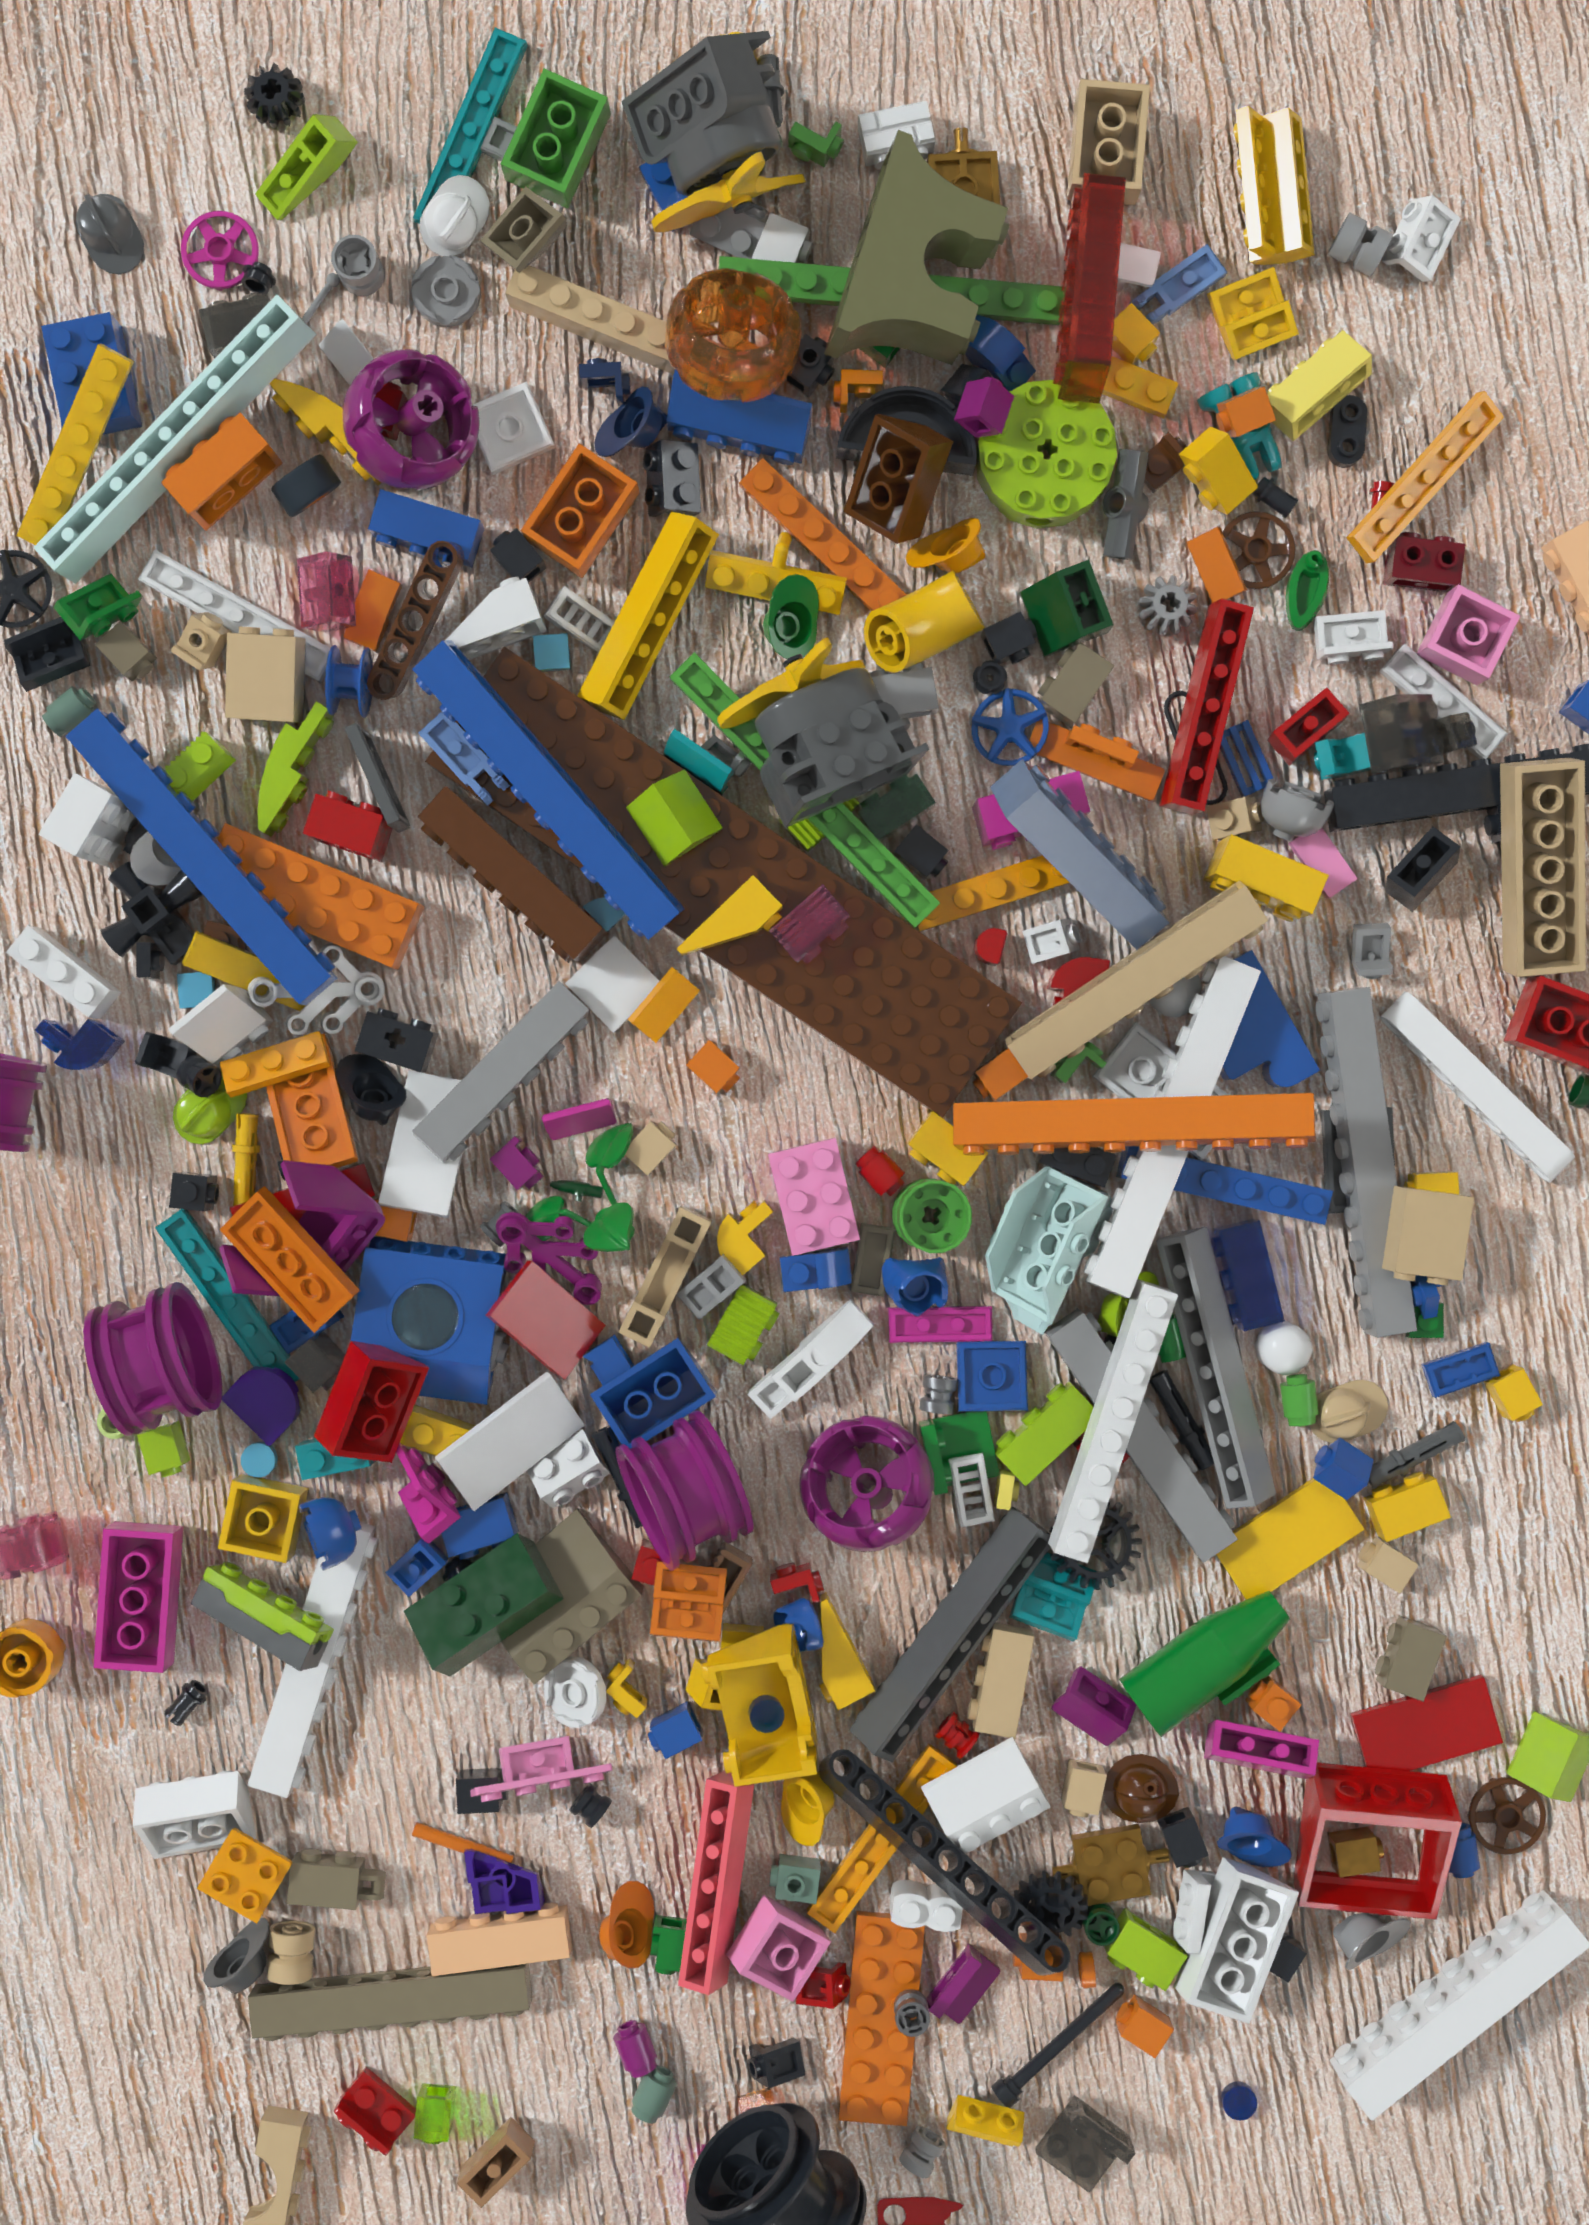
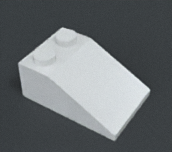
[446,577,548,660]
[168,984,273,1064]

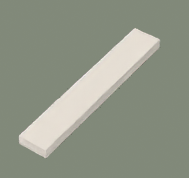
[138,549,330,683]

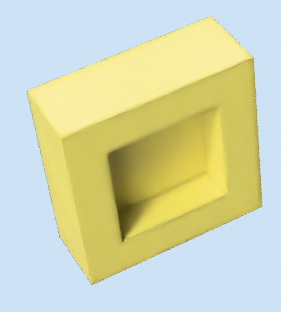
[993,1469,1020,1510]

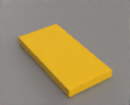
[1216,1478,1365,1600]

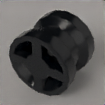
[176,1055,222,1097]
[569,1783,612,1828]

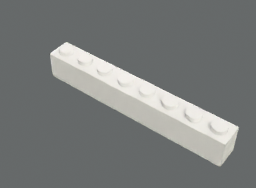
[1048,1279,1178,1563]
[247,1522,378,1798]

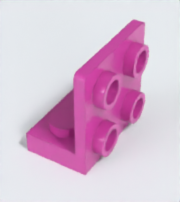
[396,1443,461,1544]

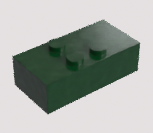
[404,1533,564,1676]

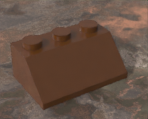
[844,414,953,544]

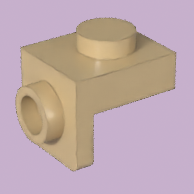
[1206,797,1264,840]

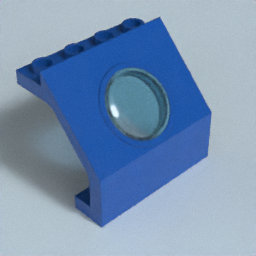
[350,1236,507,1405]

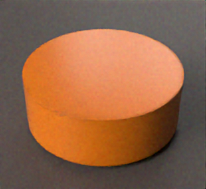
[1077,1951,1096,1989]

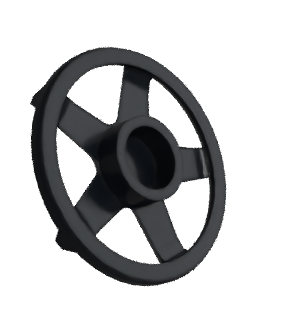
[0,550,52,628]

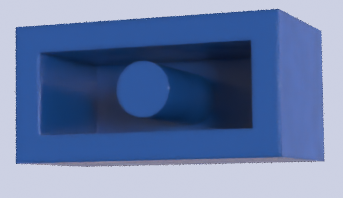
[441,1492,519,1560]

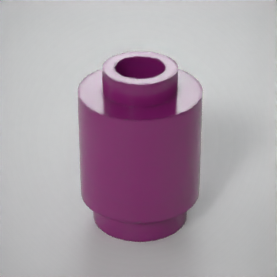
[613,2020,657,2078]

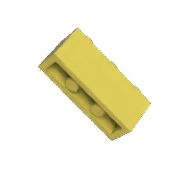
[1267,330,1372,441]

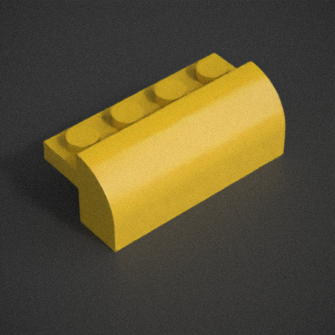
[1233,106,1315,265]

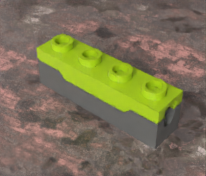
[191,1562,334,1671]

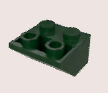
[1019,559,1114,657]

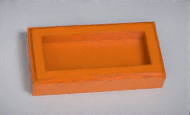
[1186,527,1248,603]

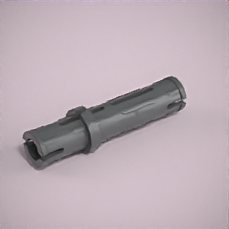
[1369,1421,1465,1489]

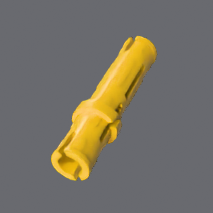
[232,1113,260,1206]

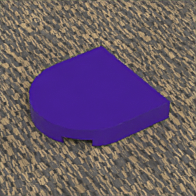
[222,1366,301,1447]

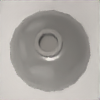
[1261,779,1334,841]

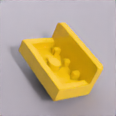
[946,2095,1025,2147]

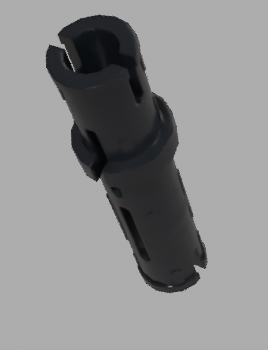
[1149,1369,1214,1471]
[591,1425,642,1528]

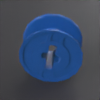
[325,645,373,718]

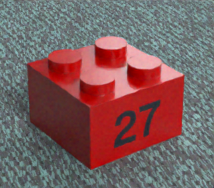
[302,791,393,863]

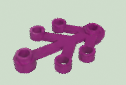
[496,1212,602,1305]

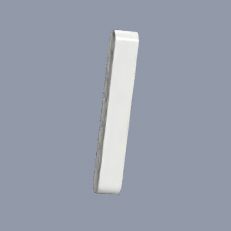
[1380,992,1575,1183]

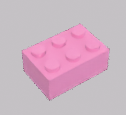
[768,1137,860,1256]

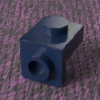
[579,358,631,406]

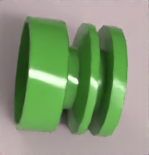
[892,1179,972,1253]

